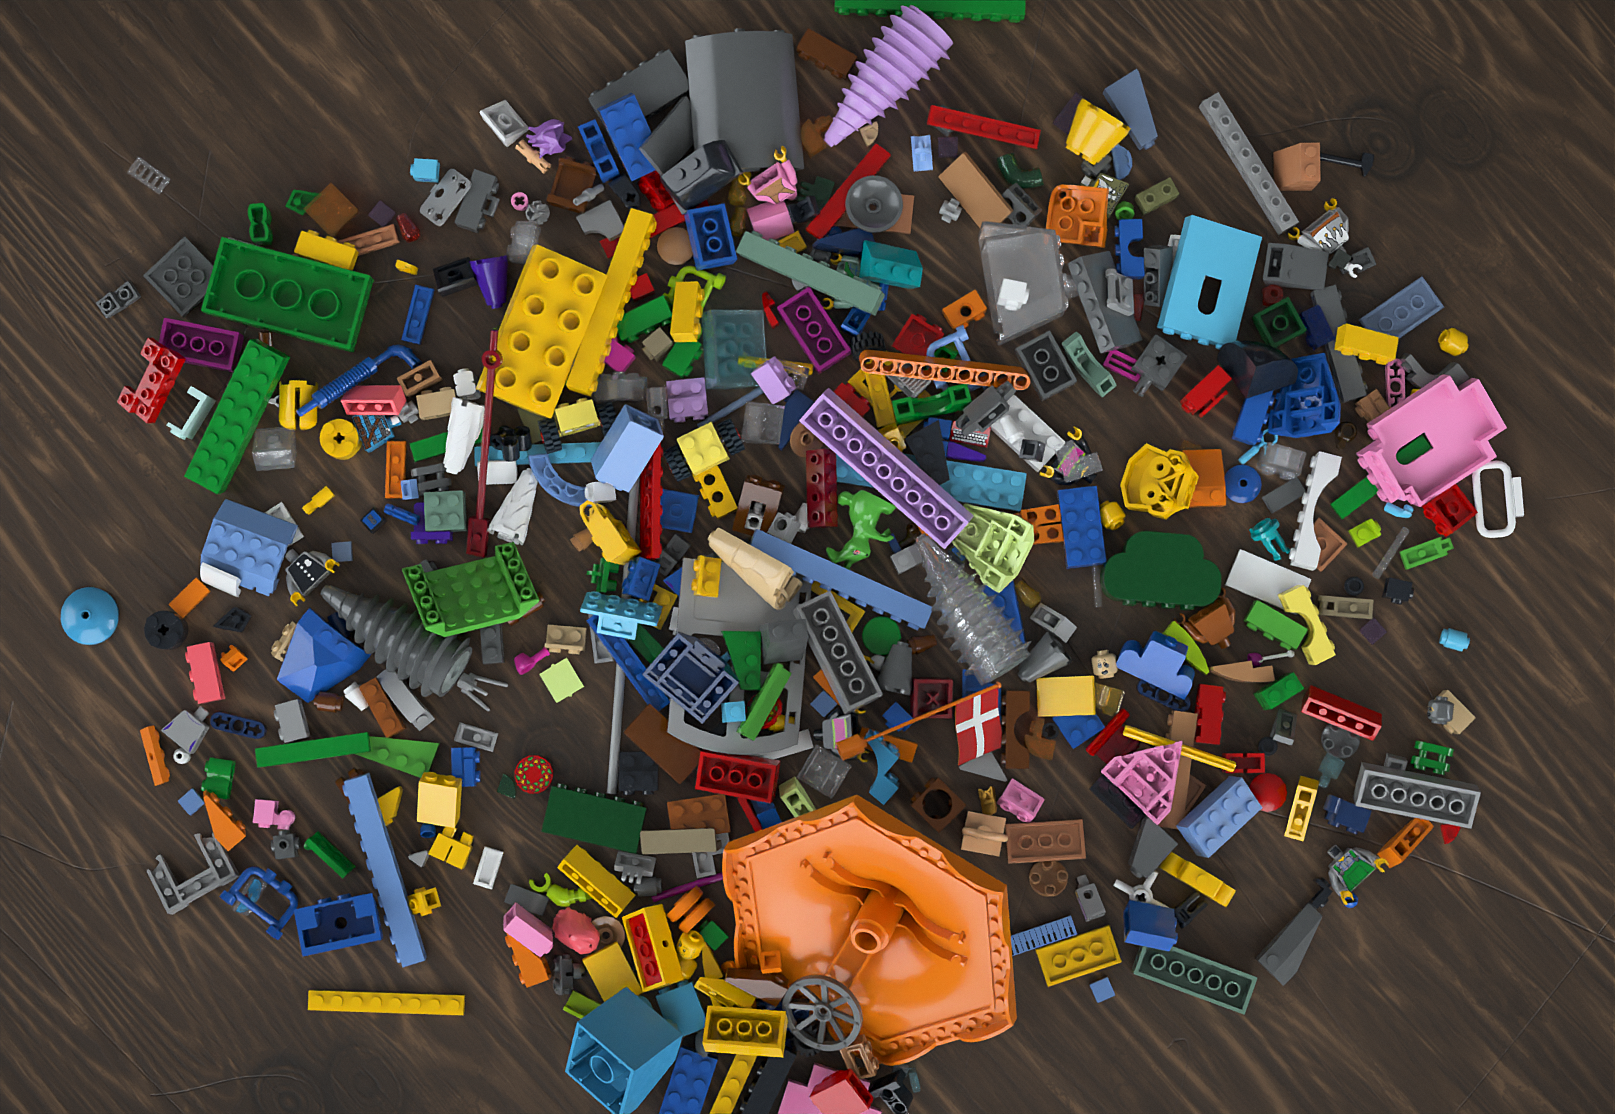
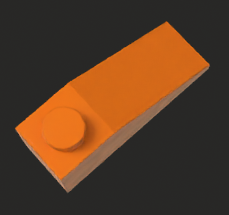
[1377,817,1434,868]

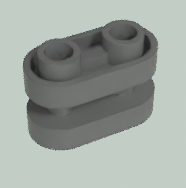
[410,463,452,496]

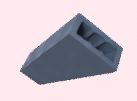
[1103,69,1158,150]

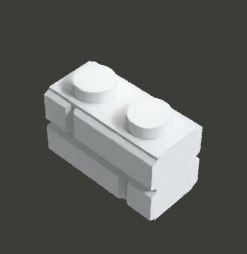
[453,368,481,401]

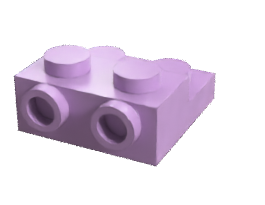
[666,377,708,423]

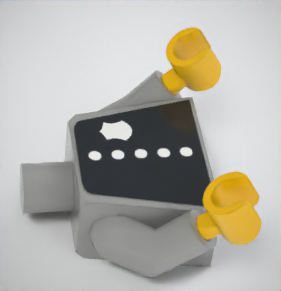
[285,549,340,606]

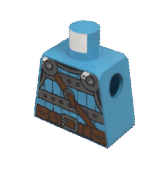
[352,415,402,453]

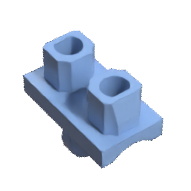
[911,135,933,172]

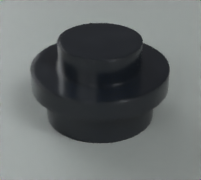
[1344,576,1364,596]
[1258,737,1278,756]

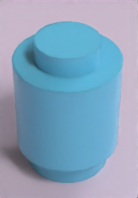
[1439,628,1470,652]

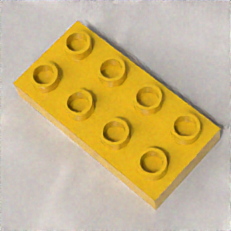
[476,244,608,419]

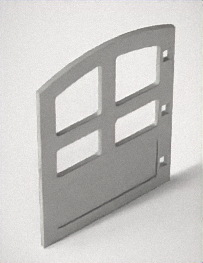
[667,558,812,755]

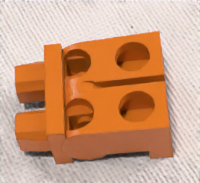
[1014,504,1064,545]

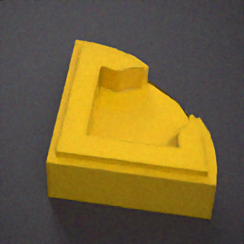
[395,260,418,275]

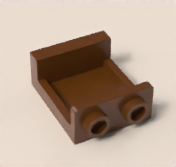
[546,156,597,214]

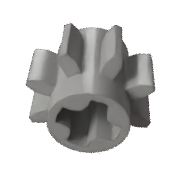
[939,198,962,223]
[526,200,550,225]
[398,400,419,424]

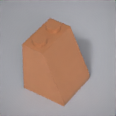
[1273,143,1320,191]

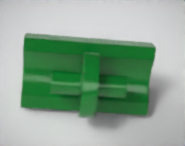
[586,558,619,593]

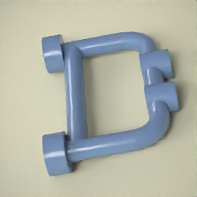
[926,325,989,392]

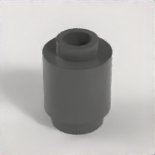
[634,876,662,897]

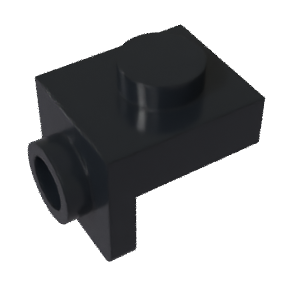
[787,196,820,223]
[1308,877,1333,909]

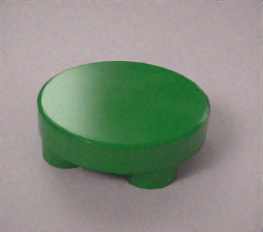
[862,617,901,655]

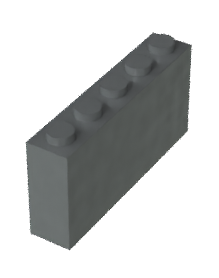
[588,49,690,129]
[1067,251,1143,353]

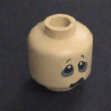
[1092,650,1118,679]

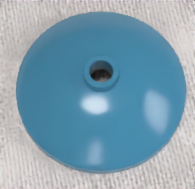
[61,587,119,645]

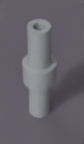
[573,184,605,206]

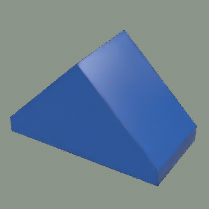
[841,306,871,337]

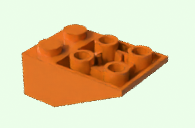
[505,933,553,988]

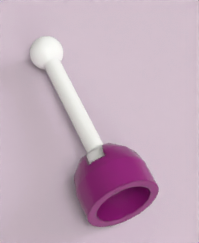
[1247,650,1294,668]

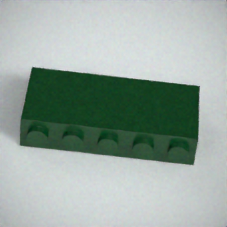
[541,783,648,853]

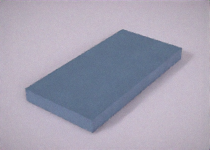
[1359,276,1444,339]

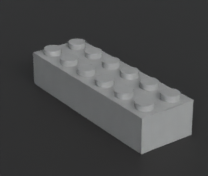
[793,591,883,715]
[1353,762,1481,829]

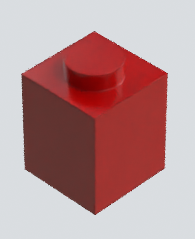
[630,273,655,302]

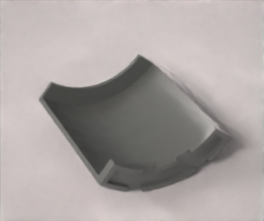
[685,28,804,172]

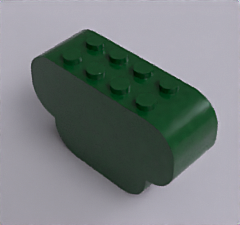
[1100,531,1221,611]

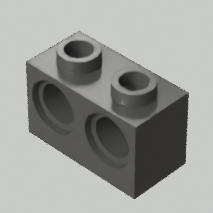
[1002,183,1042,230]

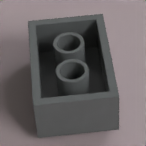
[1014,330,1077,402]

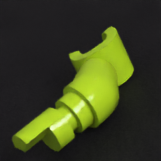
[529,873,593,907]

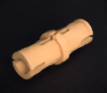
[515,139,551,174]

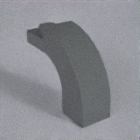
[1399,353,1469,389]

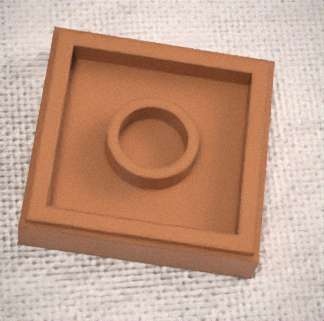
[1292,518,1347,572]

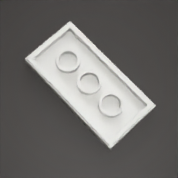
[1225,549,1311,615]

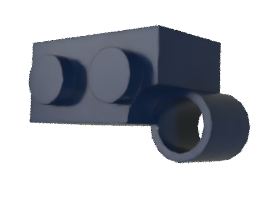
[1323,794,1372,835]

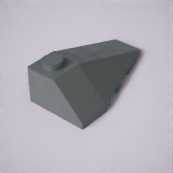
[1254,903,1323,986]

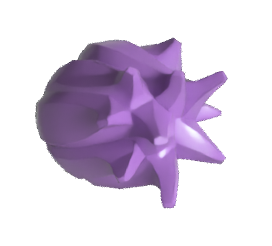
[526,119,572,159]

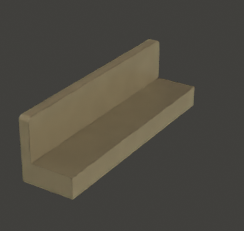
[640,828,722,854]

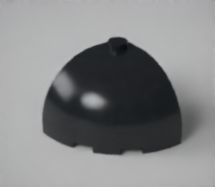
[1217,340,1298,399]

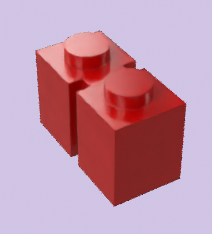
[1222,753,1265,773]

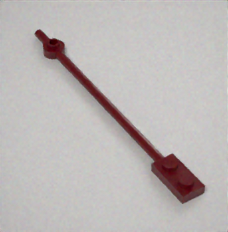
[466,329,503,557]

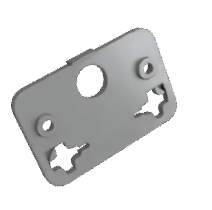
[420,169,472,226]

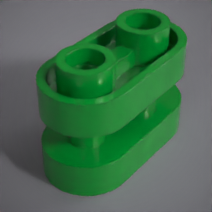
[1411,741,1454,775]

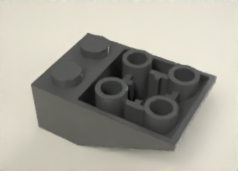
[1263,243,1329,290]

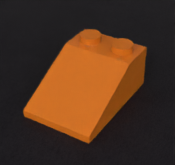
[1182,449,1226,508]

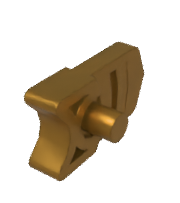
[978,786,997,816]

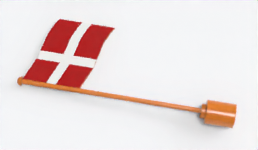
[835,682,1002,765]

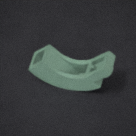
[1061,331,1117,397]

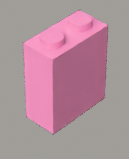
[504,902,553,958]

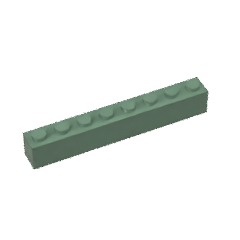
[736,231,885,316]

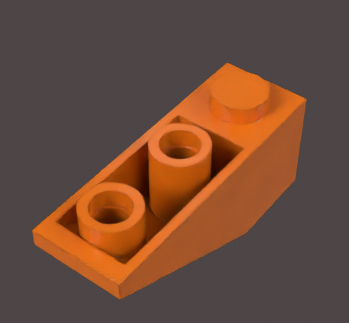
[203,790,246,851]

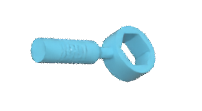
[1238,429,1278,465]

